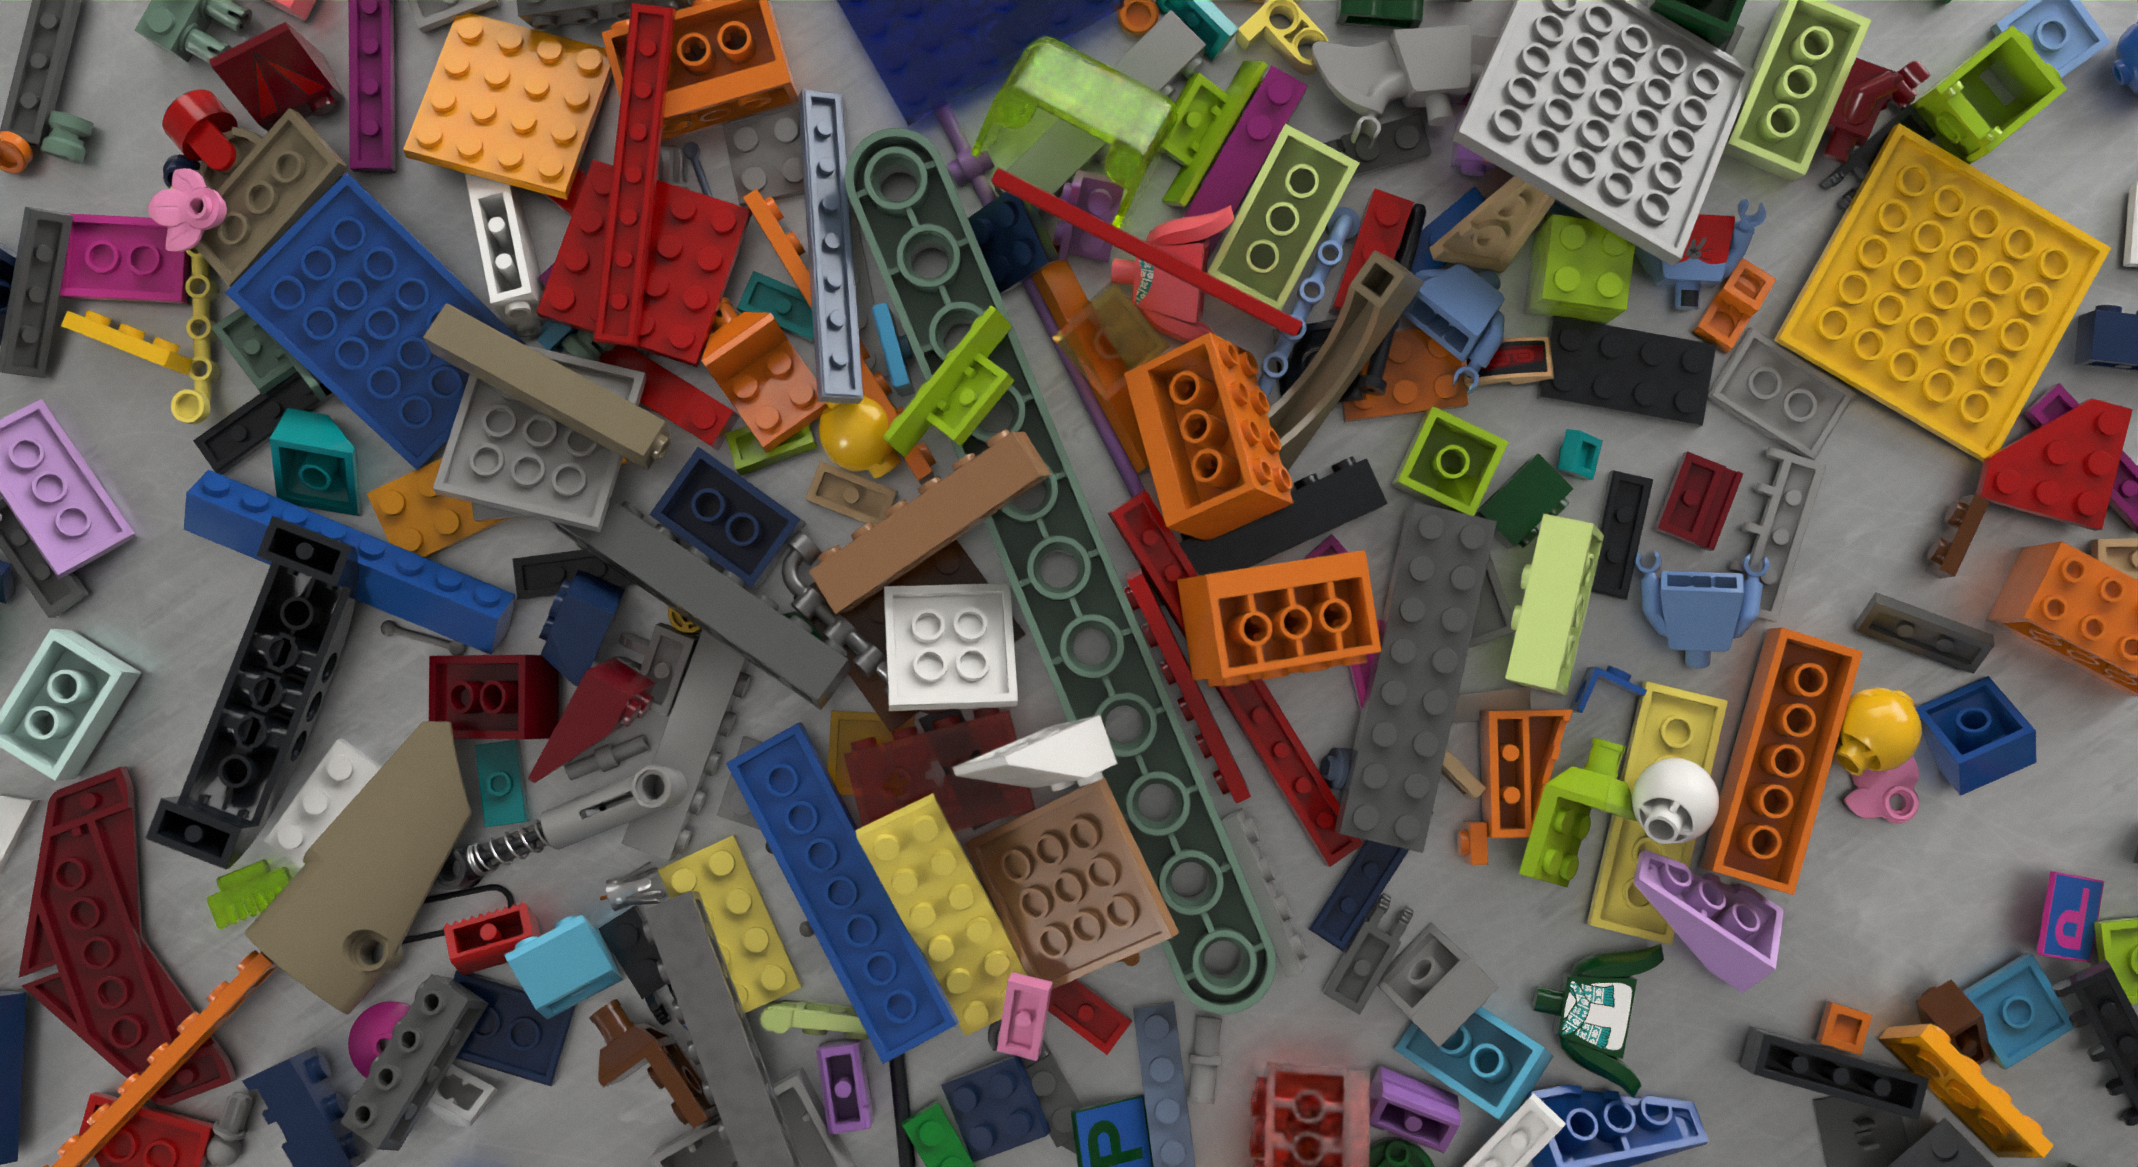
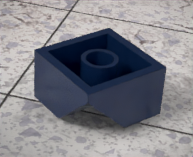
[539,569,625,687]

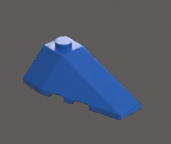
[1527,1085,1709,1167]

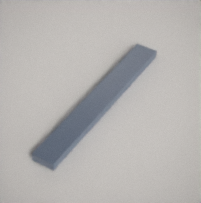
[798,89,863,404]

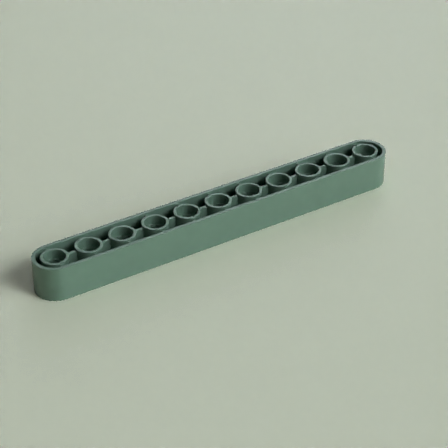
[845,128,1276,1014]

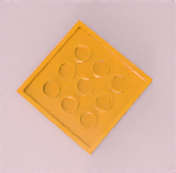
[403,13,613,200]

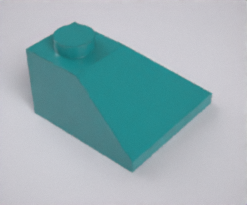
[269,408,361,516]

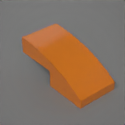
[1692,258,1776,354]

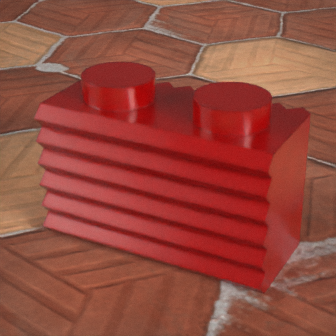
[443,901,541,976]

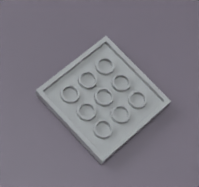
[433,345,647,532]

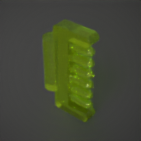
[206,859,292,929]

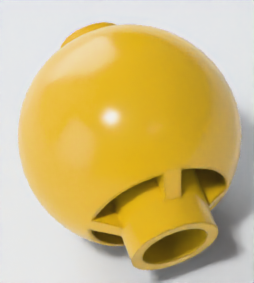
[819,392,902,479]
[1834,688,1922,776]

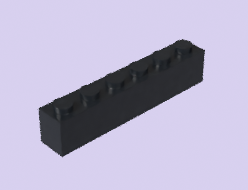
[1138,456,1388,607]

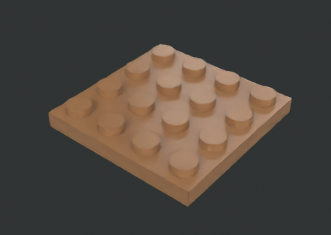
[965,777,1179,989]

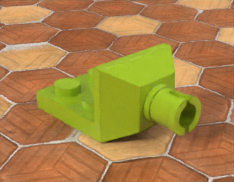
[1519,737,1637,888]

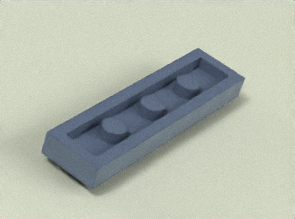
[1133,1001,1196,1167]

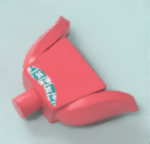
[1111,205,1235,343]

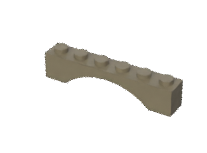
[1267,250,1424,471]

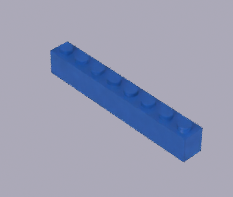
[184,470,516,655]

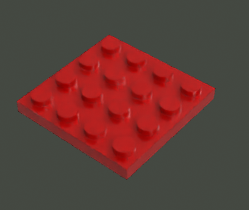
[536,159,752,368]

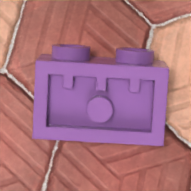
[1053,170,1126,262]

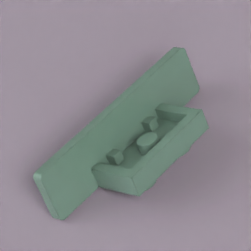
[211,308,327,401]

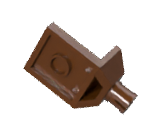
[589,999,719,1129]

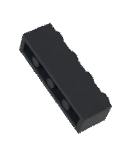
[1740,1026,1929,1120]

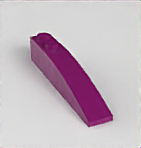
[1184,65,1308,260]

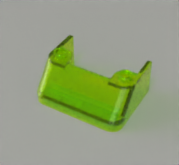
[970,36,1178,228]

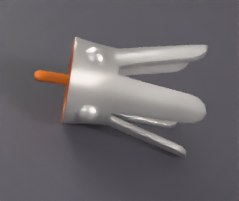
[599,861,666,911]

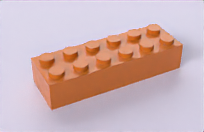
[1700,627,1863,895]

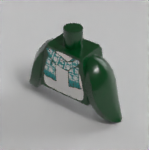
[1532,944,1664,1098]

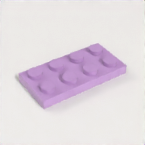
[0,398,135,580]

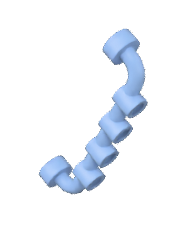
[1258,207,1360,405]

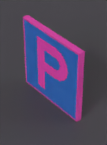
[2037,871,2104,963]

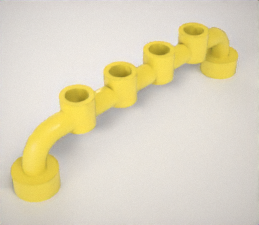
[170,186,221,424]

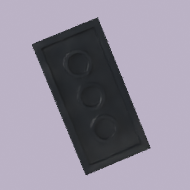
[1537,316,1716,427]

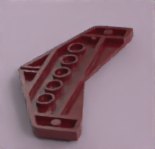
[18,766,237,1106]

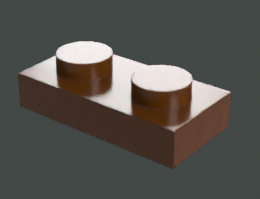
[1926,494,1990,579]

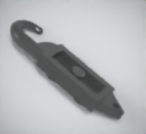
[988,1019,1084,1154]

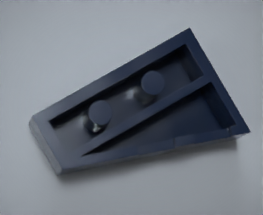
[242,1047,366,1167]

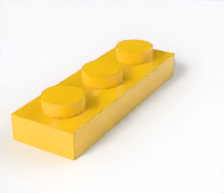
[61,309,193,375]

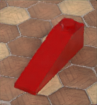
[600,345,740,451]

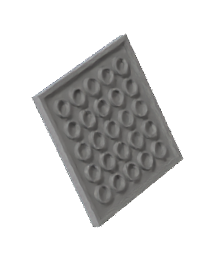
[1452,0,1755,266]

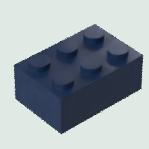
[649,447,806,590]

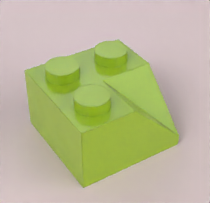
[1391,406,1509,516]

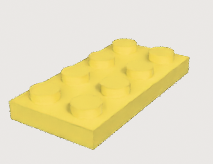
[658,834,803,1013]

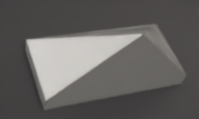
[427,1064,497,1126]

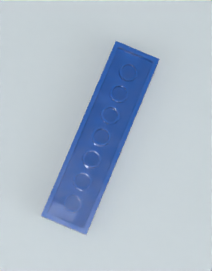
[726,723,960,1064]

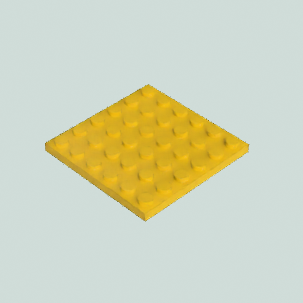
[1774,123,2111,463]

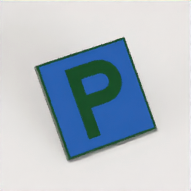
[1071,1094,1153,1167]

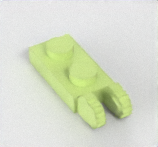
[759,1000,869,1040]

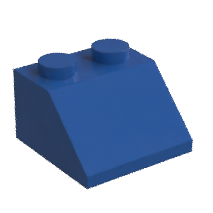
[1915,676,2037,796]

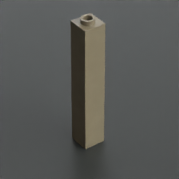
[423,303,671,470]

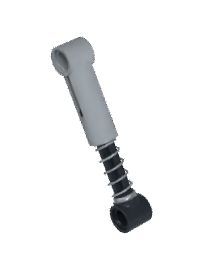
[434,765,687,890]

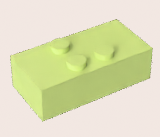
[1723,0,1872,182]
[1207,124,1359,310]
[1505,514,1604,696]

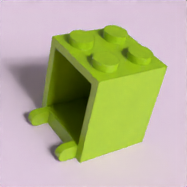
[1911,25,2067,164]
[1523,213,1635,325]

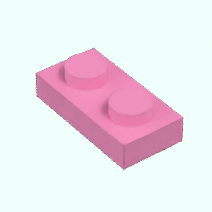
[997,972,1053,1061]

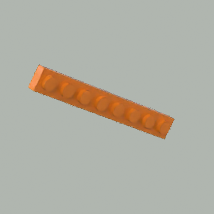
[743,189,936,485]
[43,950,279,1167]

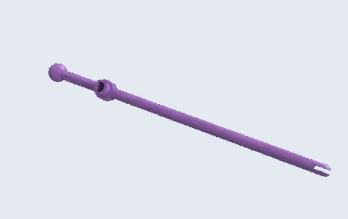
[909,59,1145,497]

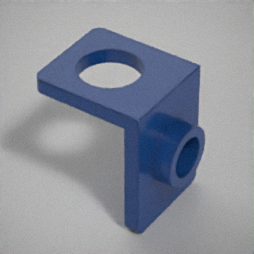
[1569,666,1647,713]

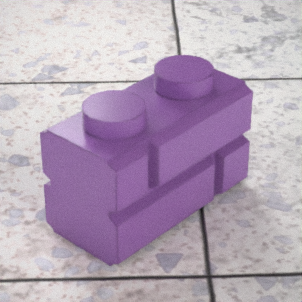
[816,1039,874,1135]
[1364,1067,1461,1153]

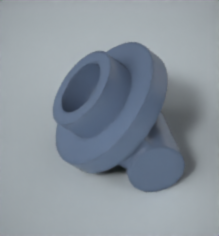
[1320,748,1353,791]

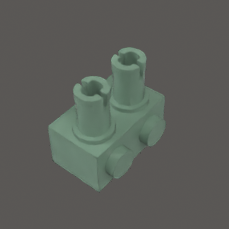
[135,0,252,63]

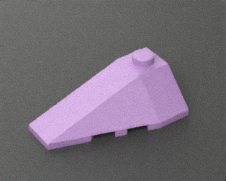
[1633,849,1784,993]

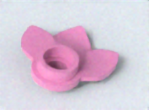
[148,168,227,252]
[1844,756,1919,823]

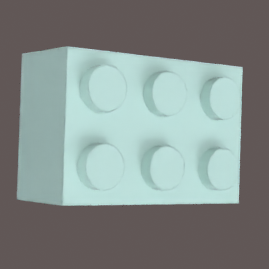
[0,629,141,781]

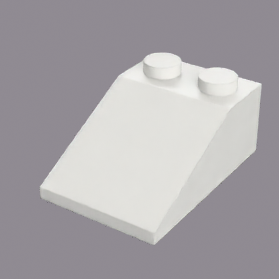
[953,715,1117,791]

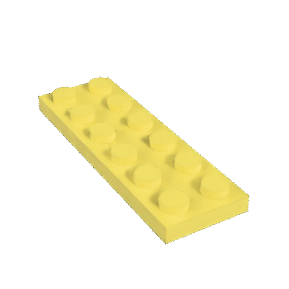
[1587,681,1728,945]
[855,793,1027,1036]

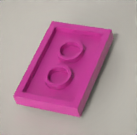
[59,213,190,304]

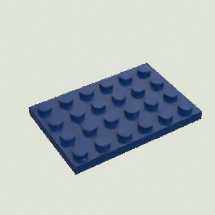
[225,172,527,470]

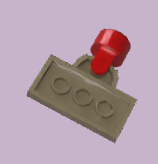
[162,89,348,287]

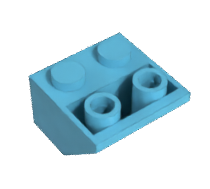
[505,915,623,1020]

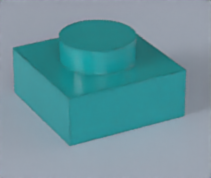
[1557,429,1603,480]

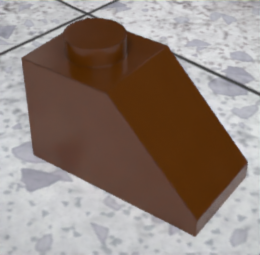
[1916,979,1992,1065]

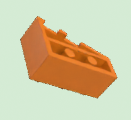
[1479,709,1573,838]

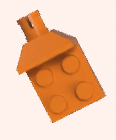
[701,297,828,453]

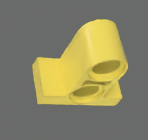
[1235,0,1328,75]

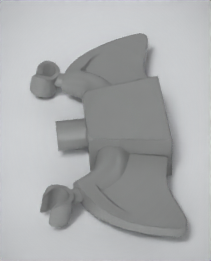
[1311,25,1498,149]

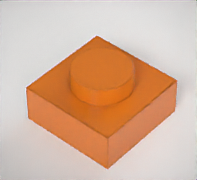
[1457,820,1488,865]
[1816,1001,1872,1055]

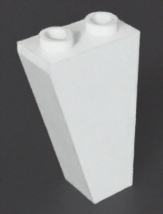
[465,173,548,337]

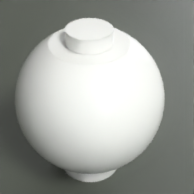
[1632,758,1719,844]

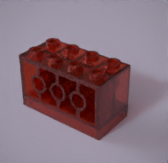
[844,708,1035,832]
[1249,1062,1370,1167]

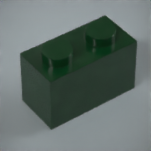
[1474,453,1574,549]

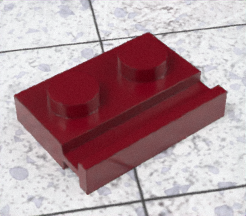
[1654,451,1744,551]

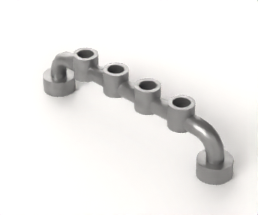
[781,530,949,715]

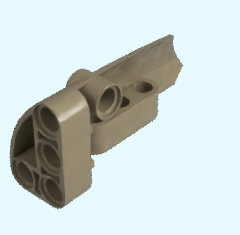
[245,721,472,1015]

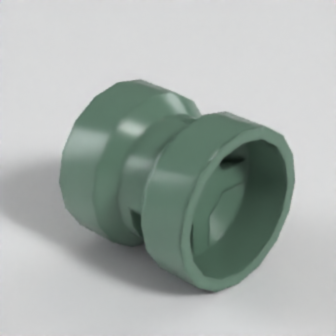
[40,111,94,164]
[561,330,617,362]

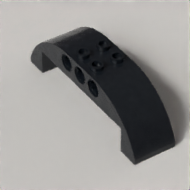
[145,516,359,869]

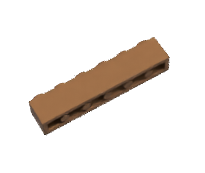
[809,429,1052,614]

